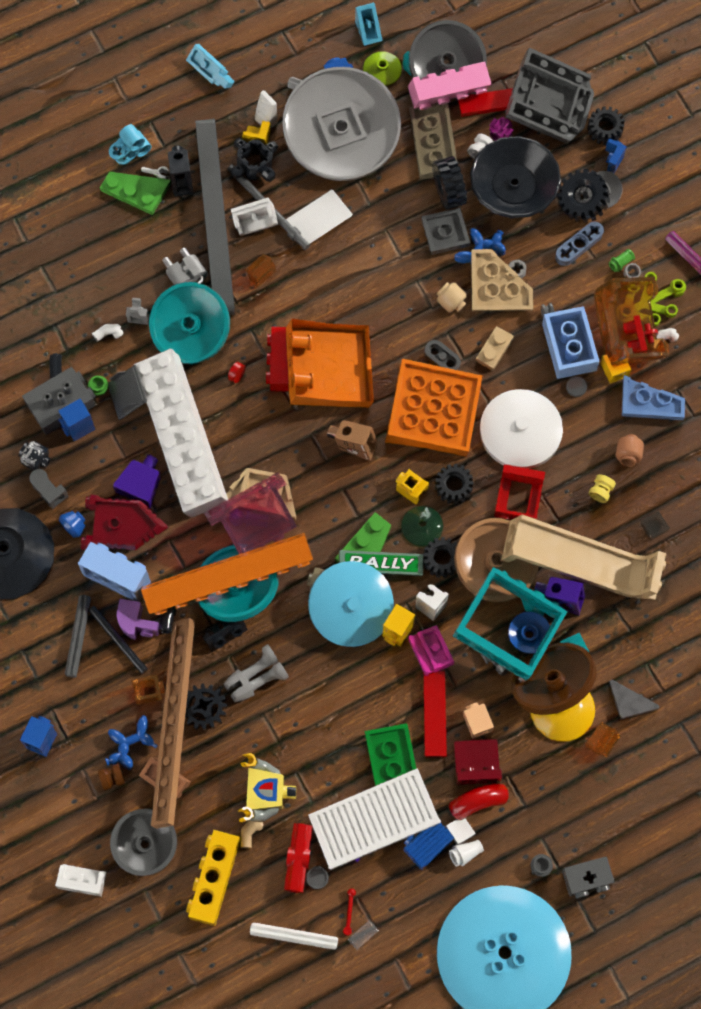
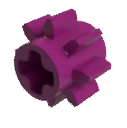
[489,117,513,141]

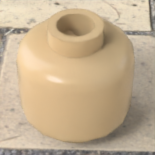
[436,282,466,312]

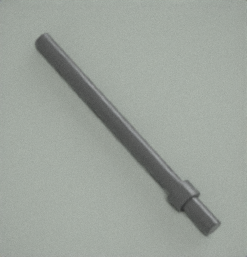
[227,164,310,250]

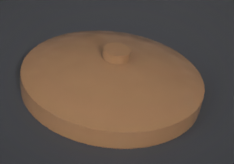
[454,518,539,602]

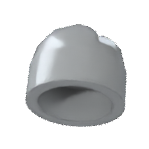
[624,263,641,280]

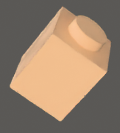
[463,703,494,739]

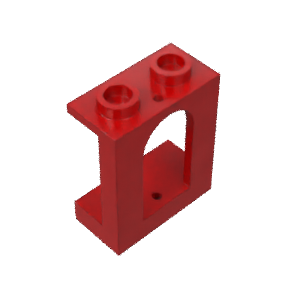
[494,464,545,521]

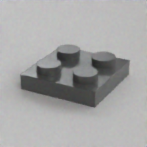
[421,208,470,255]

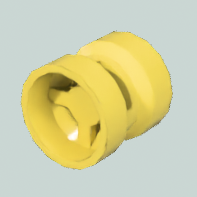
[588,474,616,503]

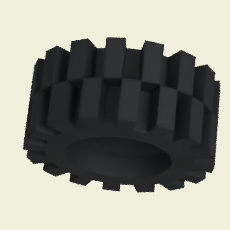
[588,106,625,145]
[435,464,473,505]
[423,537,457,578]

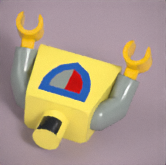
[238,753,296,822]

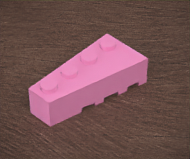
[408,62,491,110]

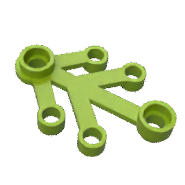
[616,272,686,327]

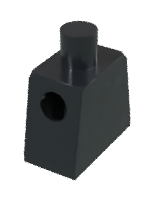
[168,146,194,197]

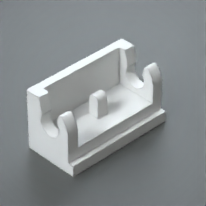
[231,198,278,236]
[415,585,448,621]
[55,864,107,897]

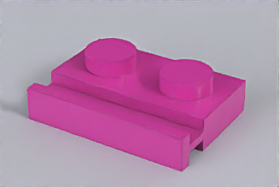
[408,625,454,676]

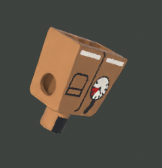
[327,420,378,461]

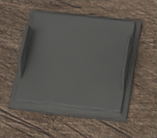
[108,365,147,420]

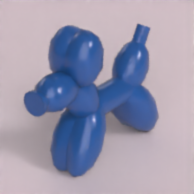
[454,228,506,263]
[105,715,158,770]

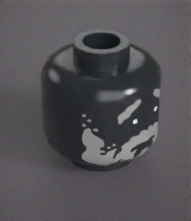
[18,441,51,471]

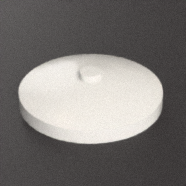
[480,389,563,469]

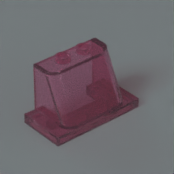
[204,472,297,554]

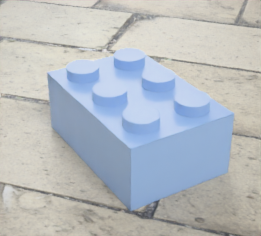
[542,306,599,379]
[78,542,151,602]

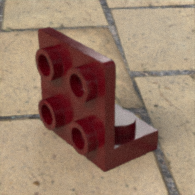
[454,739,502,785]

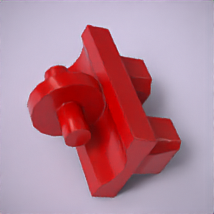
[623,315,659,356]

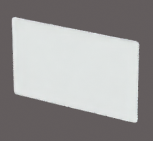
[286,190,353,244]

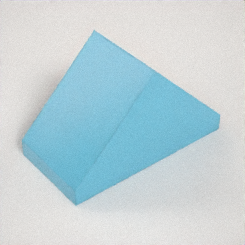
[355,2,382,46]

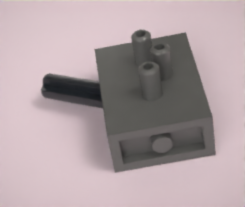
[22,353,96,435]

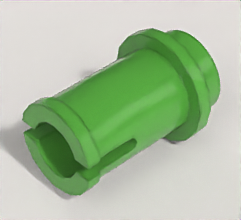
[609,249,635,272]

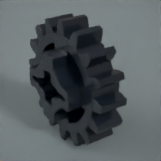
[185,683,228,731]

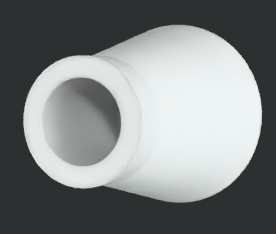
[449,840,484,867]

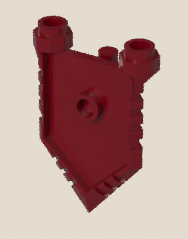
[81,494,169,550]

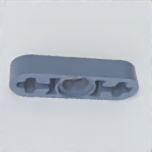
[555,222,604,266]

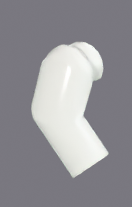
[92,324,123,342]
[649,328,679,350]

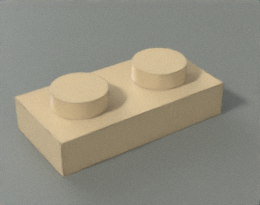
[476,326,514,371]

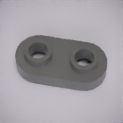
[424,340,461,370]

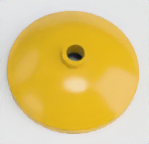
[530,692,595,742]

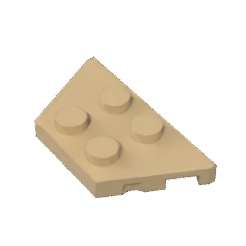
[221,468,296,520]

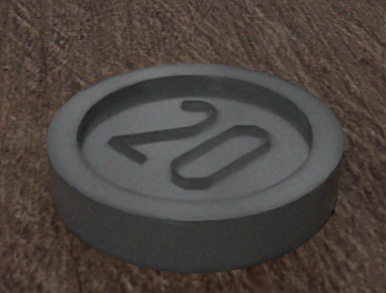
[566,377,587,397]
[306,866,329,889]

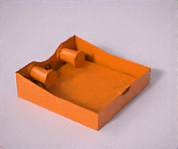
[286,318,374,408]
[385,359,482,457]

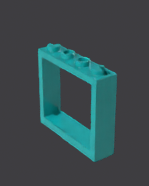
[452,567,567,681]

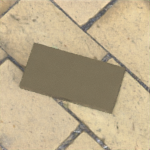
[409,103,457,180]

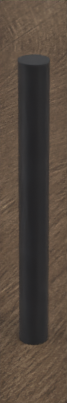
[89,606,148,674]

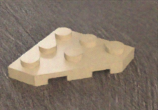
[471,249,533,311]

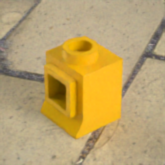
[395,469,429,505]

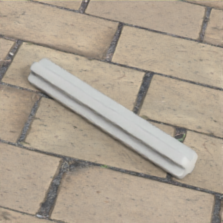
[250,923,338,950]

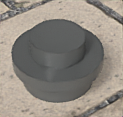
[530,854,553,877]

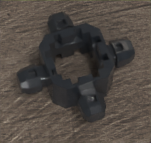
[231,138,278,182]

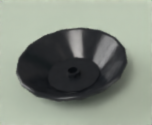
[470,136,561,218]
[0,508,54,599]

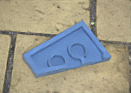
[622,375,685,420]

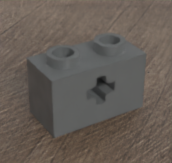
[562,856,615,899]

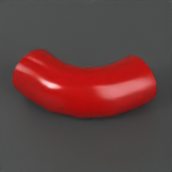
[449,784,509,820]

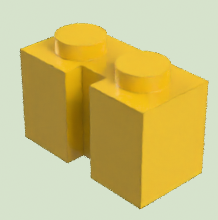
[382,604,415,647]

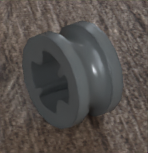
[540,303,554,318]

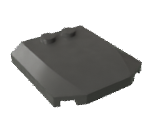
[505,48,594,144]

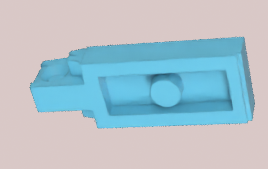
[186,44,235,89]

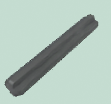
[65,595,91,678]

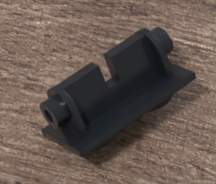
[202,620,248,652]

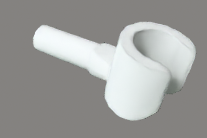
[141,166,169,179]

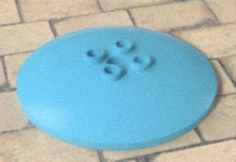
[437,886,571,1009]

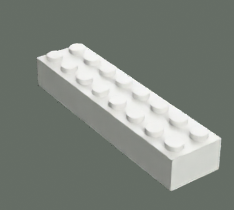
[134,349,229,518]

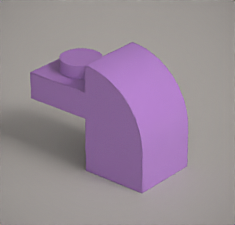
[117,599,159,640]

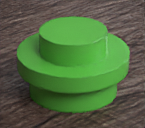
[88,376,109,396]

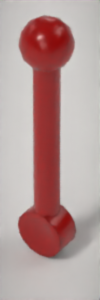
[343,888,356,936]

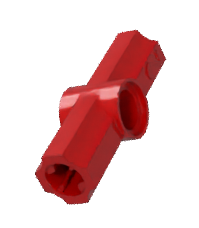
[284,823,312,893]

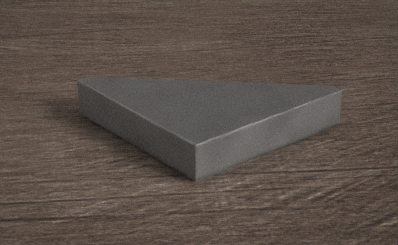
[609,680,659,720]

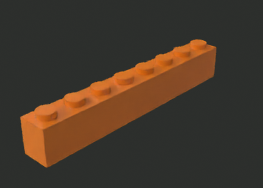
[141,533,313,615]

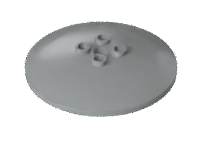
[283,67,401,181]

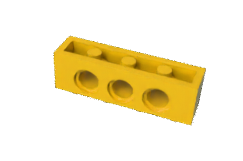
[186,830,240,926]

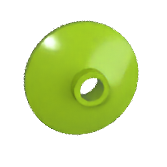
[363,52,402,86]

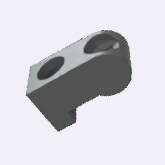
[29,469,68,509]

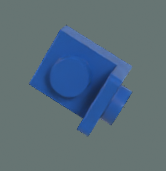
[605,139,627,174]

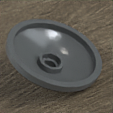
[110,809,177,876]

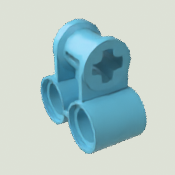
[109,124,152,165]

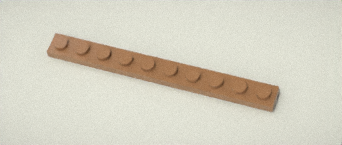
[151,618,195,829]

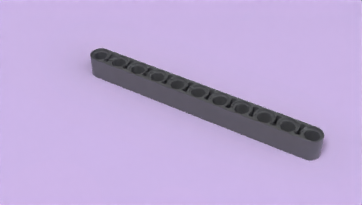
[195,119,235,316]

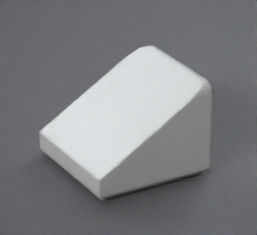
[445,819,476,845]

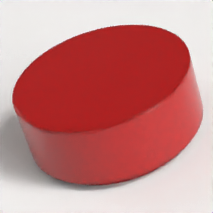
[228,362,246,383]

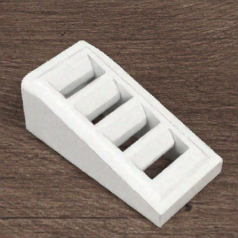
[255,90,278,128]

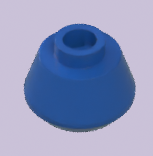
[59,511,86,538]

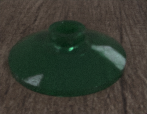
[401,506,443,547]

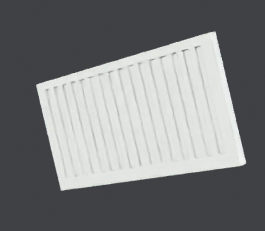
[308,768,441,870]

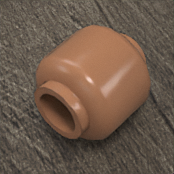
[615,434,644,467]

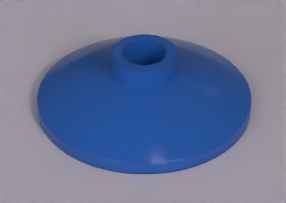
[508,612,550,654]

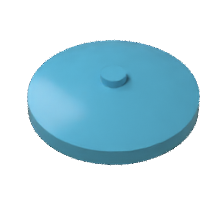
[308,561,394,647]

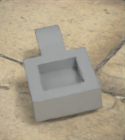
[126,298,149,325]

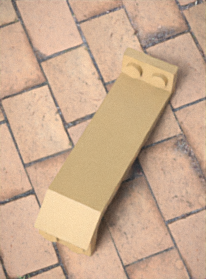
[501,515,666,600]

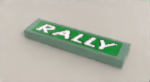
[339,550,423,576]

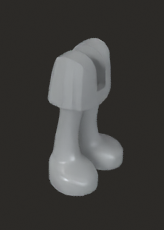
[223,644,289,702]

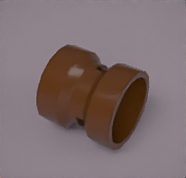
[98,763,125,791]

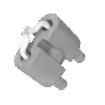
[162,248,208,285]

